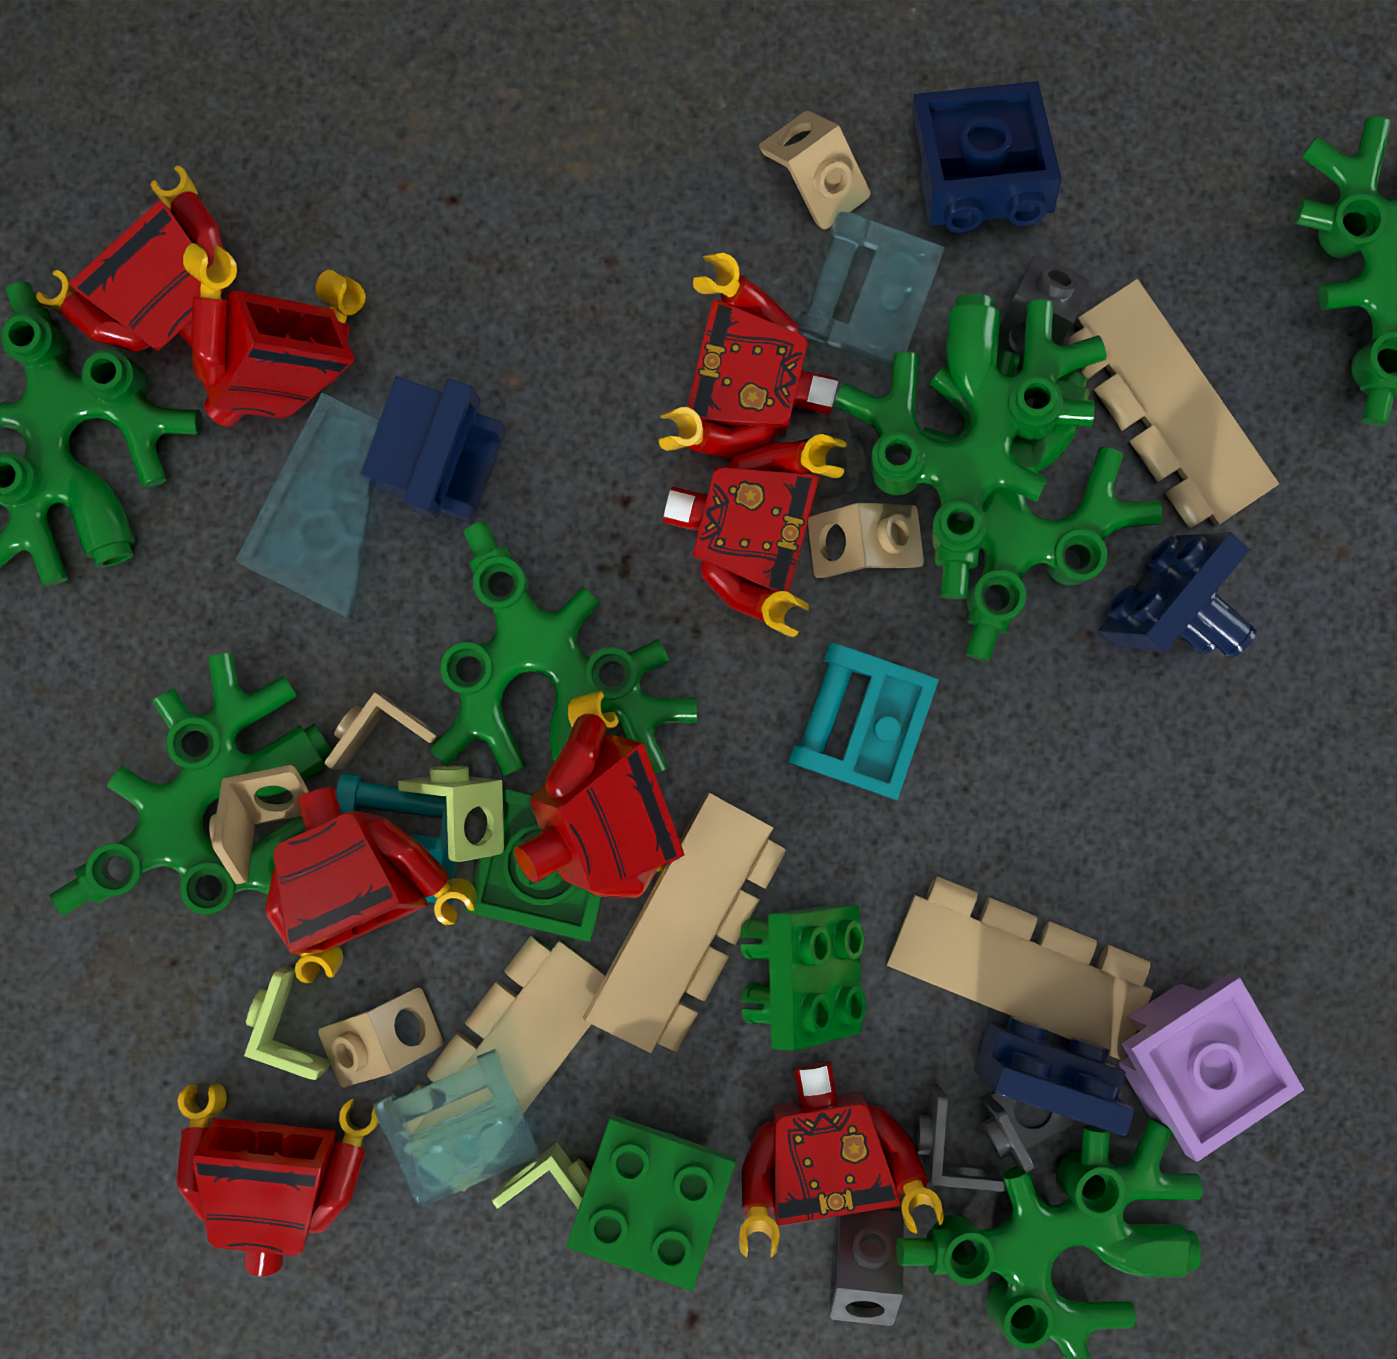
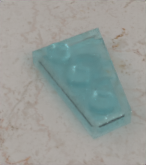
[235,393,379,620]

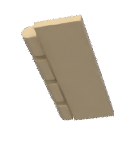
[1062,279,1279,529]
[583,791,787,1053]
[886,876,1153,1060]
[391,935,606,1192]

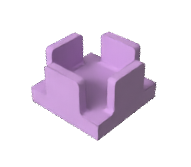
[1119,974,1304,1162]

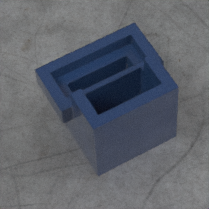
[360,376,507,524]

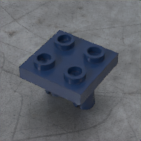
[1098,532,1257,657]

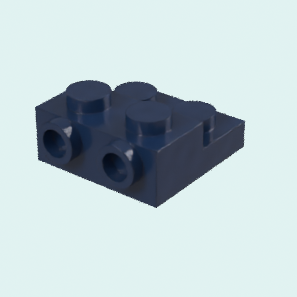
[912,81,1062,233]
[973,1017,1134,1136]

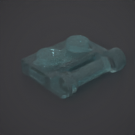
[796,212,945,367]
[373,1049,540,1209]

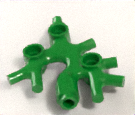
[1294,116,1397,426]
[0,281,202,587]
[833,294,1107,599]
[923,350,1162,662]
[429,521,697,776]
[49,652,332,916]
[896,1118,1203,1359]

